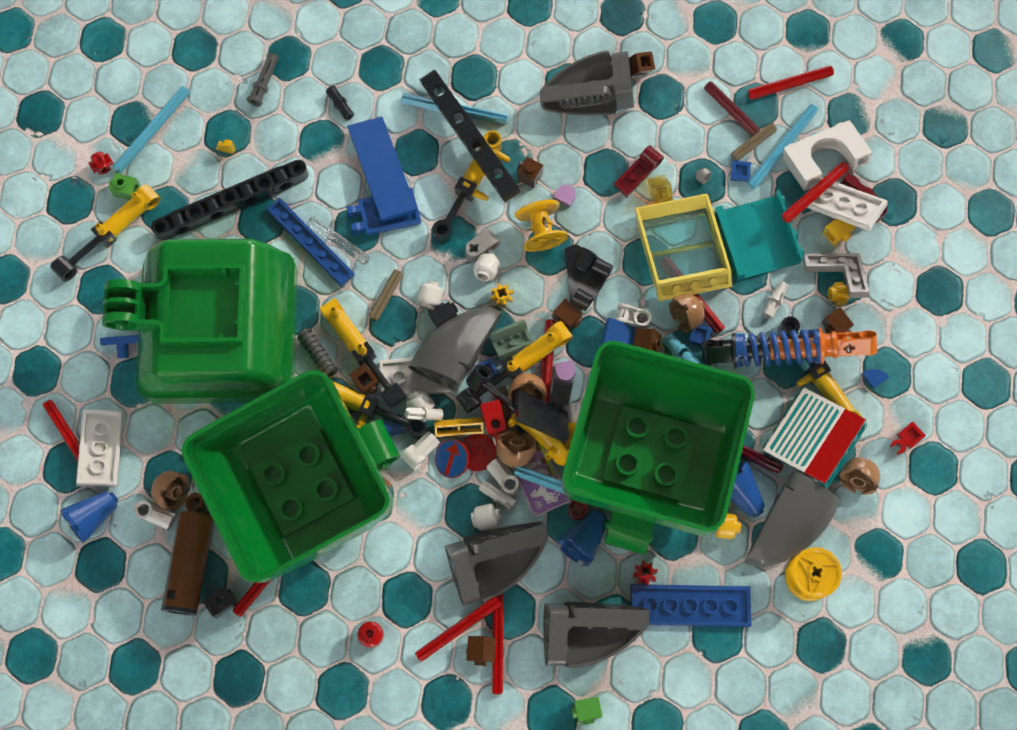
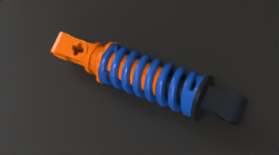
[701,327,877,369]

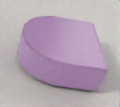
[553,185,575,207]
[554,360,575,381]

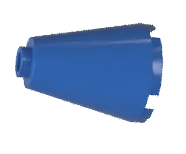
[730,461,765,518]
[60,491,118,542]
[557,510,608,566]

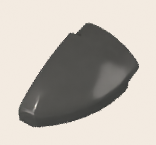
[540,51,634,115]
[408,306,502,392]
[745,471,840,567]
[445,521,548,606]
[543,601,650,668]

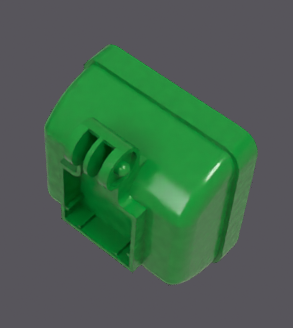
[102,238,298,404]
[561,341,755,555]
[181,370,400,583]

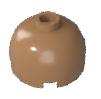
[669,294,705,333]
[508,373,546,404]
[496,431,536,468]
[839,457,881,495]
[151,470,190,511]

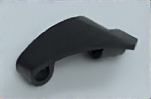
[564,244,614,311]

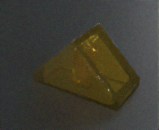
[646,174,673,204]

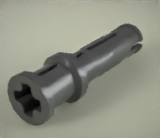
[246,53,279,107]

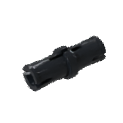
[325,85,355,121]

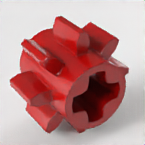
[88,151,114,175]
[633,560,658,587]

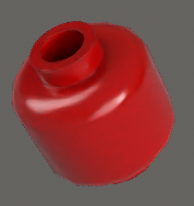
[357,621,384,648]

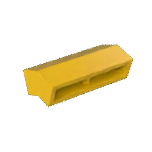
[434,417,484,437]

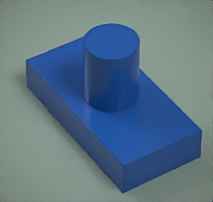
[100,335,139,359]

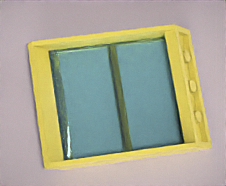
[635,194,732,301]

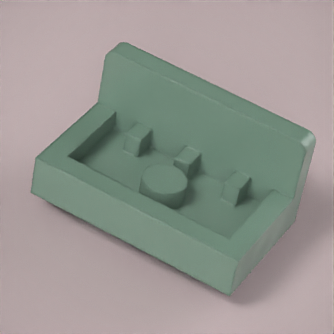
[489,320,534,361]

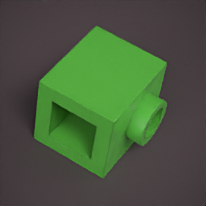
[109,173,141,200]
[571,697,602,725]

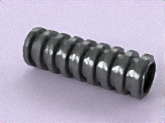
[297,328,338,378]

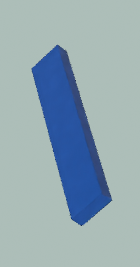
[266,197,355,288]

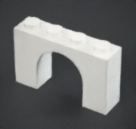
[782,120,872,191]

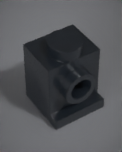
[428,302,459,328]
[549,378,573,408]
[202,587,236,619]

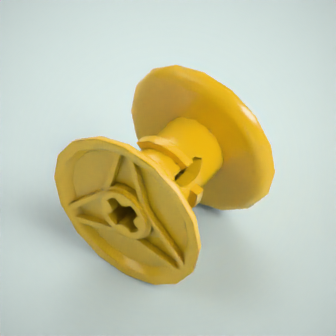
[515,199,569,252]
[785,547,842,601]

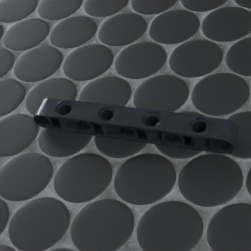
[419,69,521,203]
[151,160,309,241]

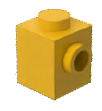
[822,219,855,246]

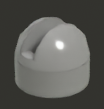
[696,168,712,184]

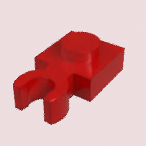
[889,421,926,455]

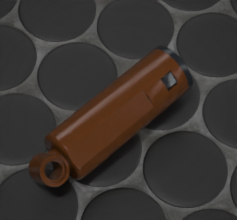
[161,492,214,616]

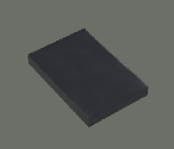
[515,390,569,443]

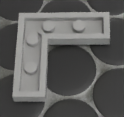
[803,253,870,298]

